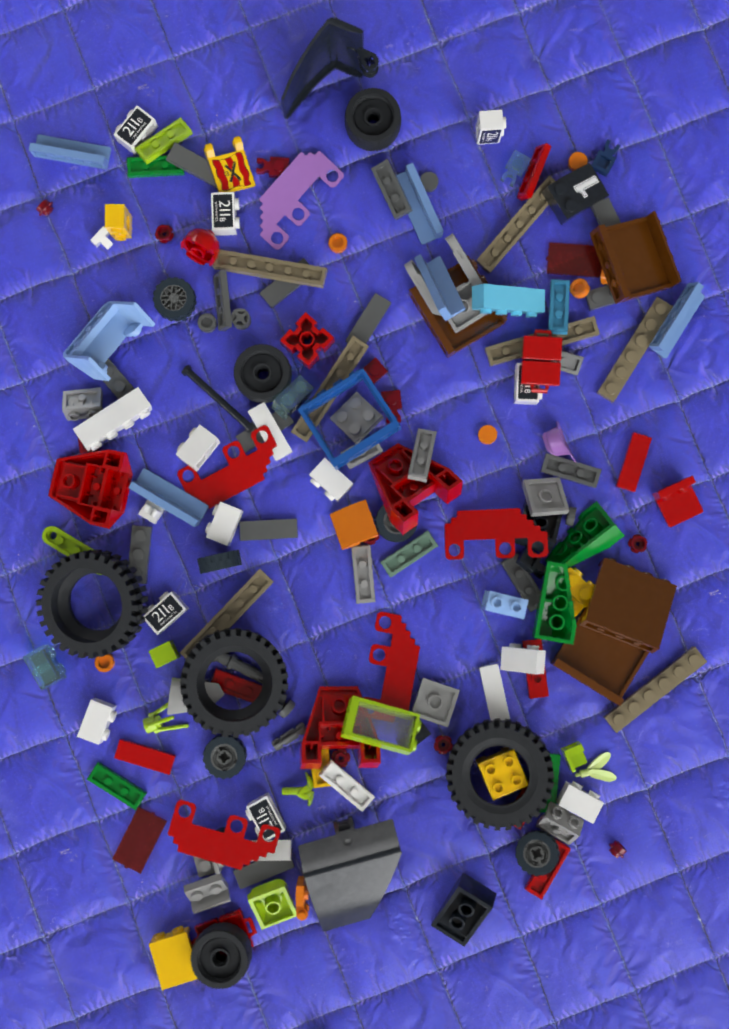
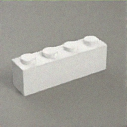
[73,387,152,451]

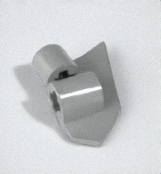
[167,677,225,715]

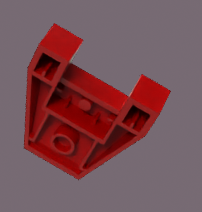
[368,443,463,535]
[300,686,381,769]

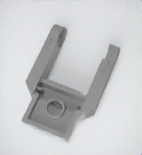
[404,233,487,333]

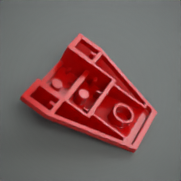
[48,449,133,529]

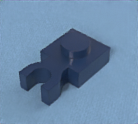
[592,139,620,177]

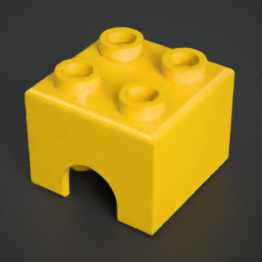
[475,747,529,801]

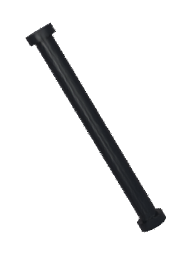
[181,365,255,433]

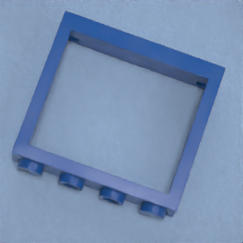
[298,368,401,470]

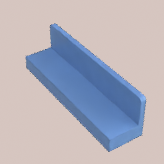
[29,134,111,170]
[396,163,443,245]
[414,254,466,321]
[648,282,704,359]
[128,468,209,527]

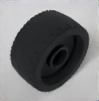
[345,88,401,151]
[234,344,292,403]
[191,922,252,989]

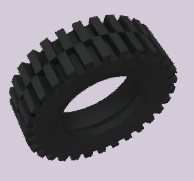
[36,550,148,659]
[180,628,288,738]
[446,718,554,831]

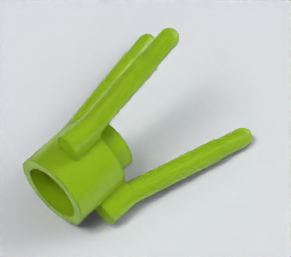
[143,702,189,734]

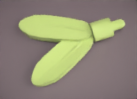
[575,752,617,782]

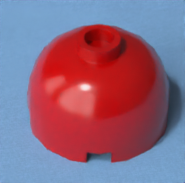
[180,228,220,266]

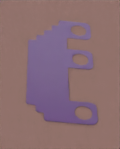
[259,151,344,250]

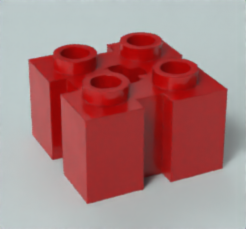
[280,312,335,370]

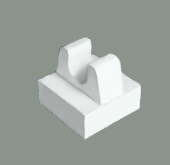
[90,226,113,250]
[138,499,165,524]

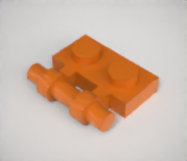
[296,876,309,921]

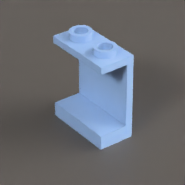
[481,590,528,619]

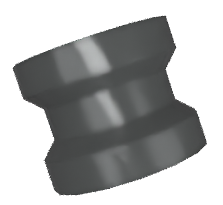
[231,308,251,330]

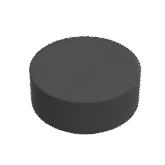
[420,172,438,192]
[197,313,217,333]
[565,506,577,526]
[277,699,295,718]

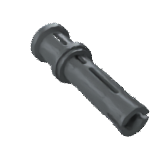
[212,652,263,685]

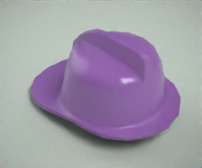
[542,421,577,463]

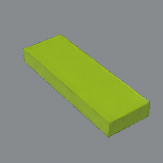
[135,117,193,164]

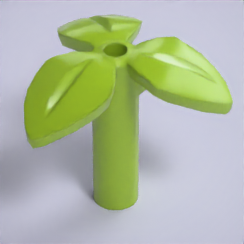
[282,772,314,806]

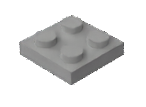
[330,392,383,444]
[522,477,569,517]
[412,678,460,727]

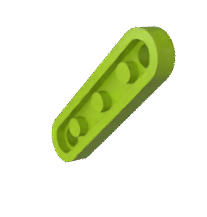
[42,526,102,575]

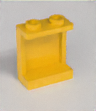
[149,926,198,990]

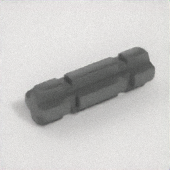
[271,722,307,750]

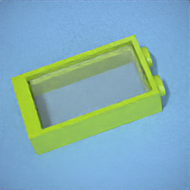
[340,696,422,755]

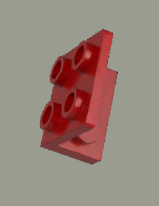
[652,476,703,528]

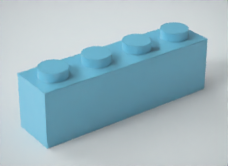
[472,284,545,318]

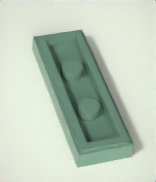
[380,530,438,578]

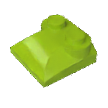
[247,879,297,930]

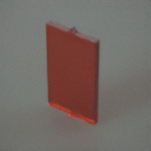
[546,242,602,278]
[112,807,167,874]

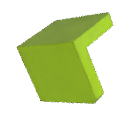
[149,640,180,669]
[560,741,587,773]

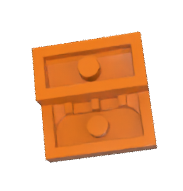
[330,499,378,550]

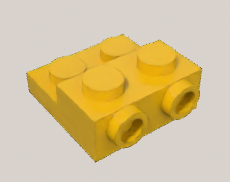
[568,567,594,617]

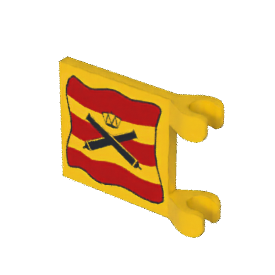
[204,136,256,192]

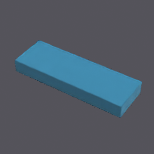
[548,279,570,335]

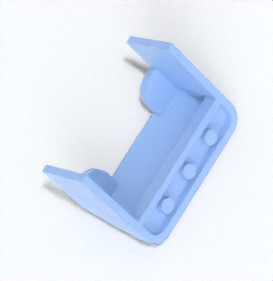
[63,301,155,381]

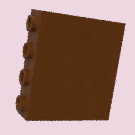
[589,211,682,304]
[408,255,508,358]
[580,557,677,654]
[550,606,649,706]

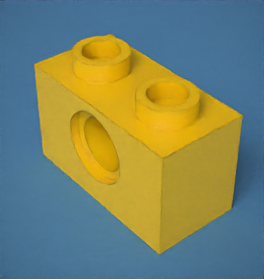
[105,204,132,241]

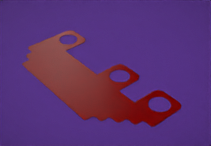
[177,425,277,509]
[445,508,548,560]
[359,612,420,723]
[168,800,280,870]

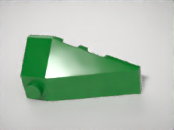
[545,501,625,568]
[532,561,577,645]

